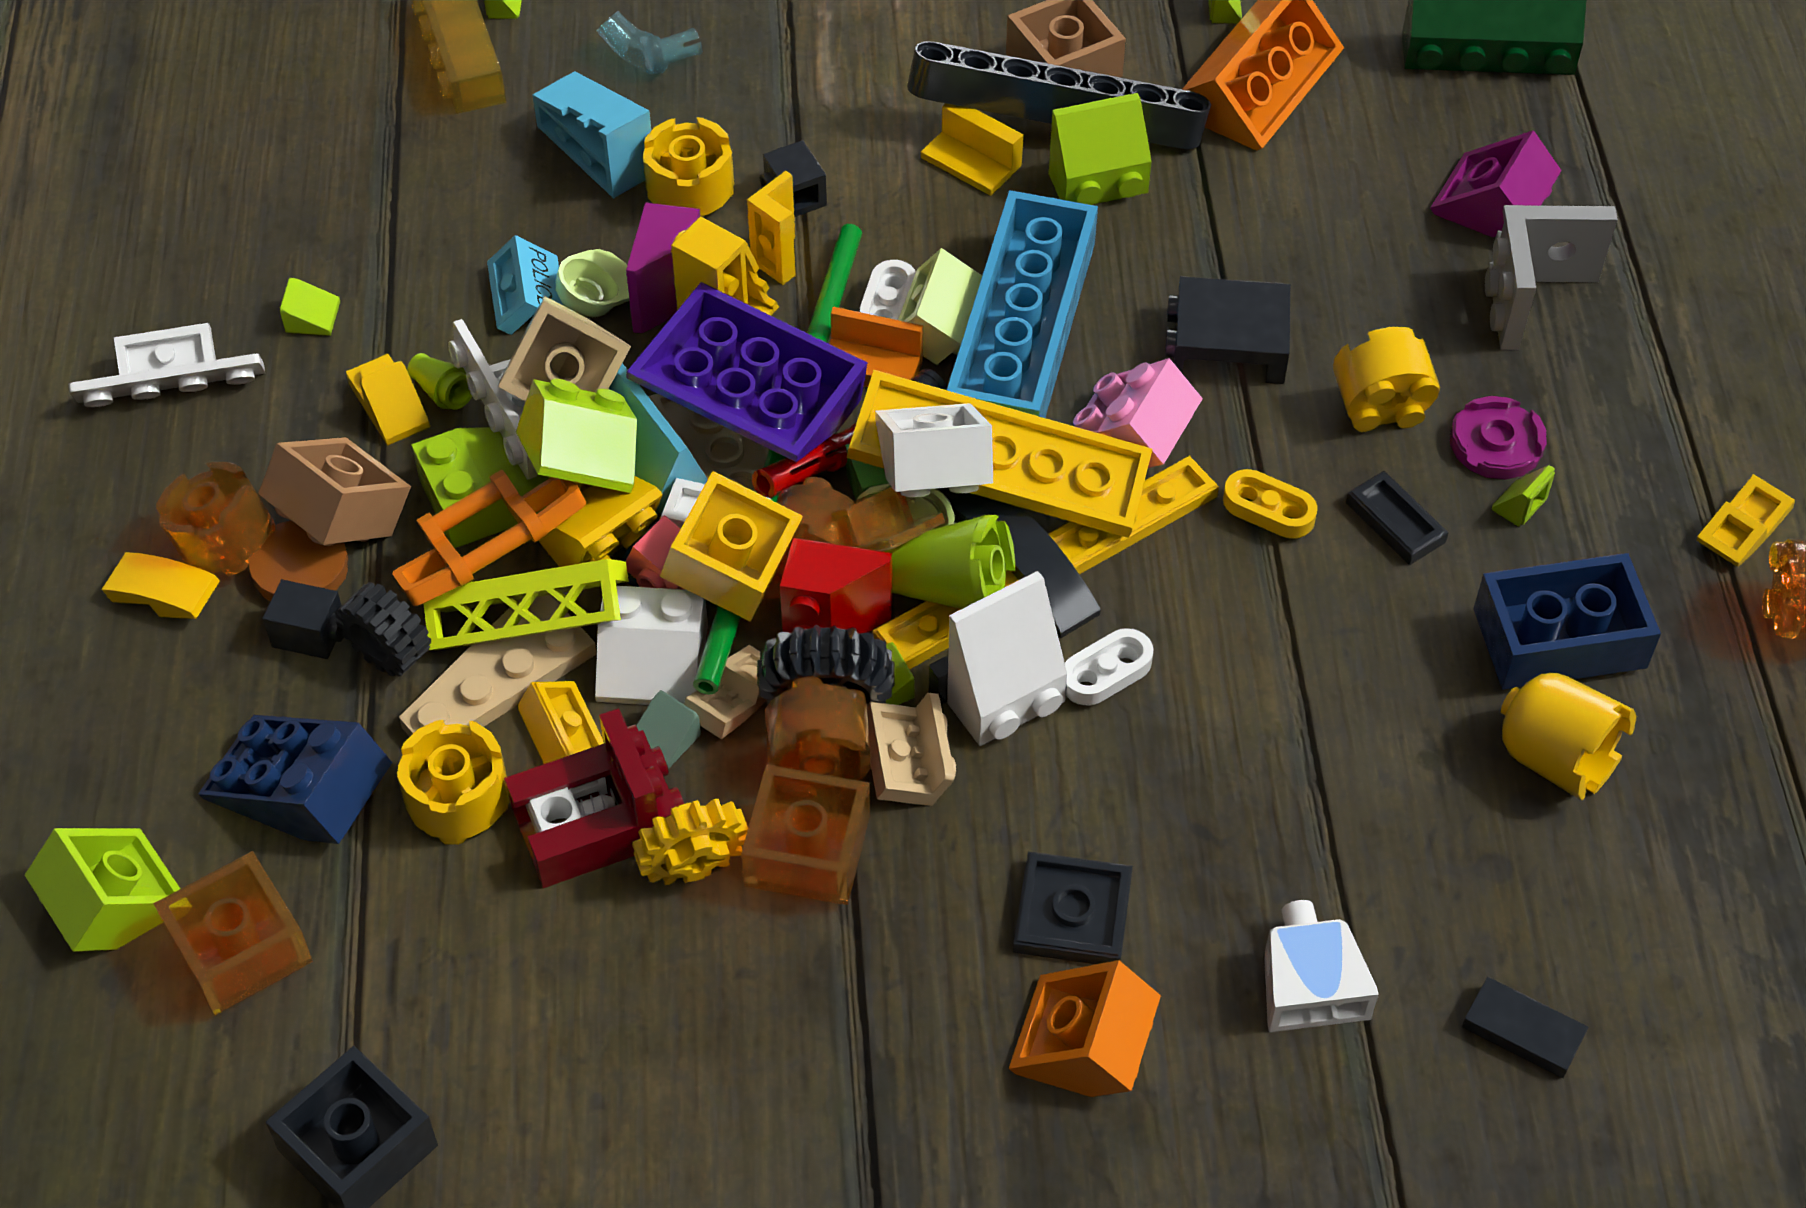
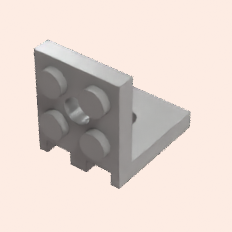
[1485,205,1618,350]

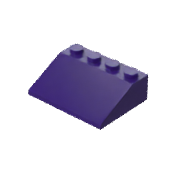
[626,282,868,462]

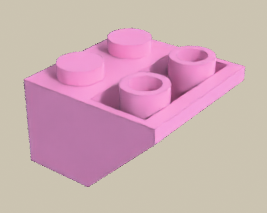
[1073,358,1203,468]

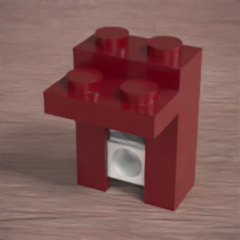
[504,708,684,889]

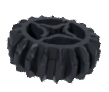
[757,625,895,720]

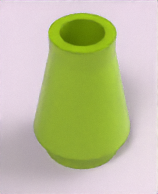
[407,353,472,410]

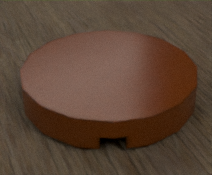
[248,520,348,601]

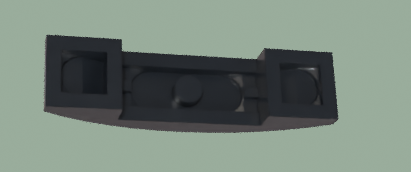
[950,493,1101,638]

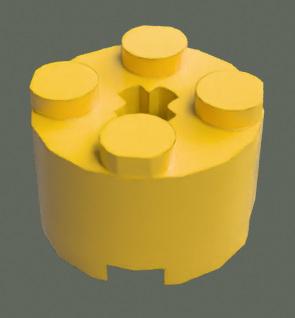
[643,117,734,218]
[1333,327,1440,432]
[397,720,509,845]

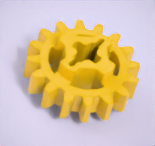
[632,799,750,885]

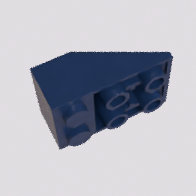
[198,715,393,844]

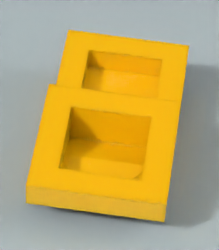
[1697,474,1795,567]
[101,552,220,619]

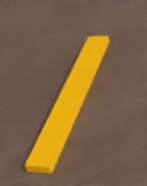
[873,456,1219,669]

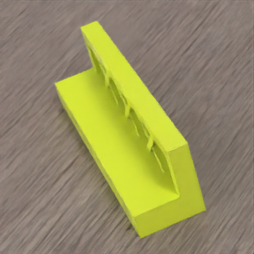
[423,559,629,651]

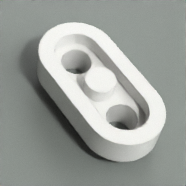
[860,260,916,320]
[1065,629,1153,705]

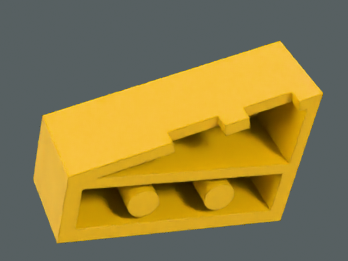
[671,216,779,316]

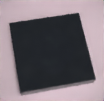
[1013,851,1133,964]

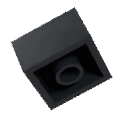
[266,1046,438,1208]

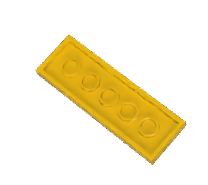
[847,370,1152,538]

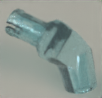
[596,11,702,74]

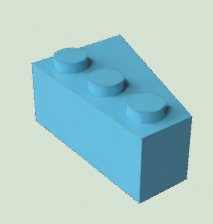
[532,71,651,198]

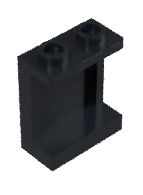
[1165,276,1291,384]

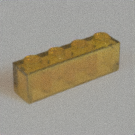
[411,0,507,114]

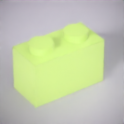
[898,248,982,365]

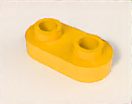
[1223,469,1317,538]

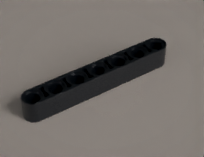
[907,41,1211,149]

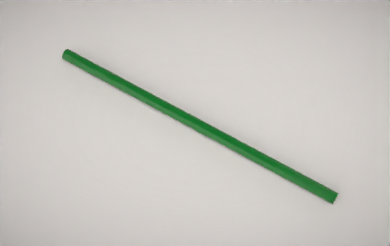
[693,224,862,695]

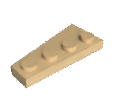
[399,595,597,737]

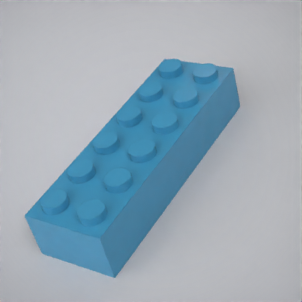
[947,190,1098,418]

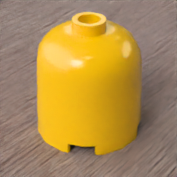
[1501,673,1636,800]

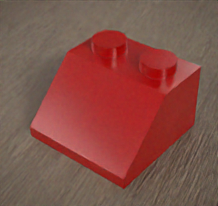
[780,538,892,634]

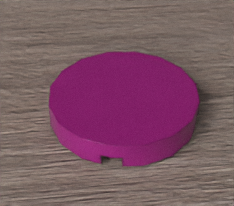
[1450,396,1546,480]

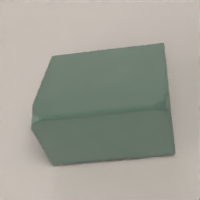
[637,690,701,769]

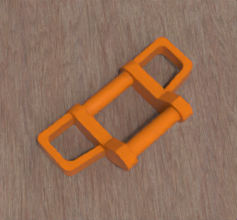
[392,470,586,606]

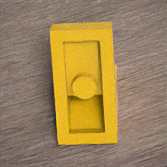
[346,354,430,446]

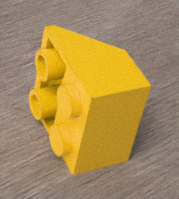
[539,476,663,567]

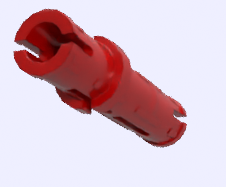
[752,423,856,498]

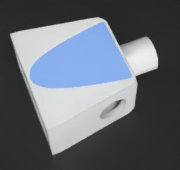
[1265,900,1379,1032]

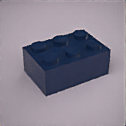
[1473,553,1661,690]

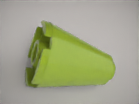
[881,515,1015,609]

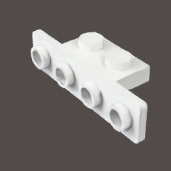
[448,319,537,480]
[68,323,265,407]

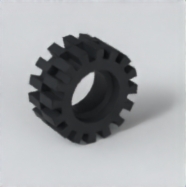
[335,582,431,677]

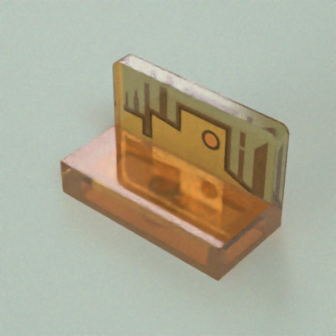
[831,485,945,552]

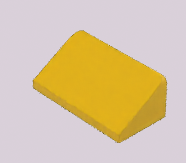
[518,681,604,764]

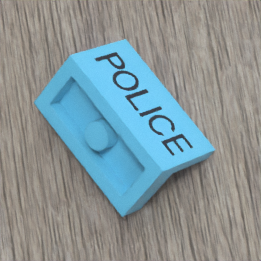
[487,235,563,335]

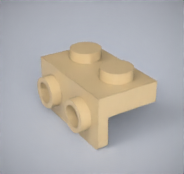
[862,693,956,806]

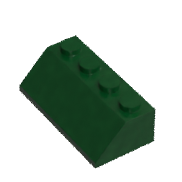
[1402,0,1587,75]

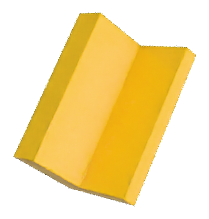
[921,103,1023,196]
[747,171,795,285]

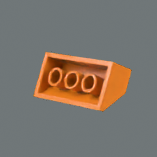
[1182,0,1344,151]

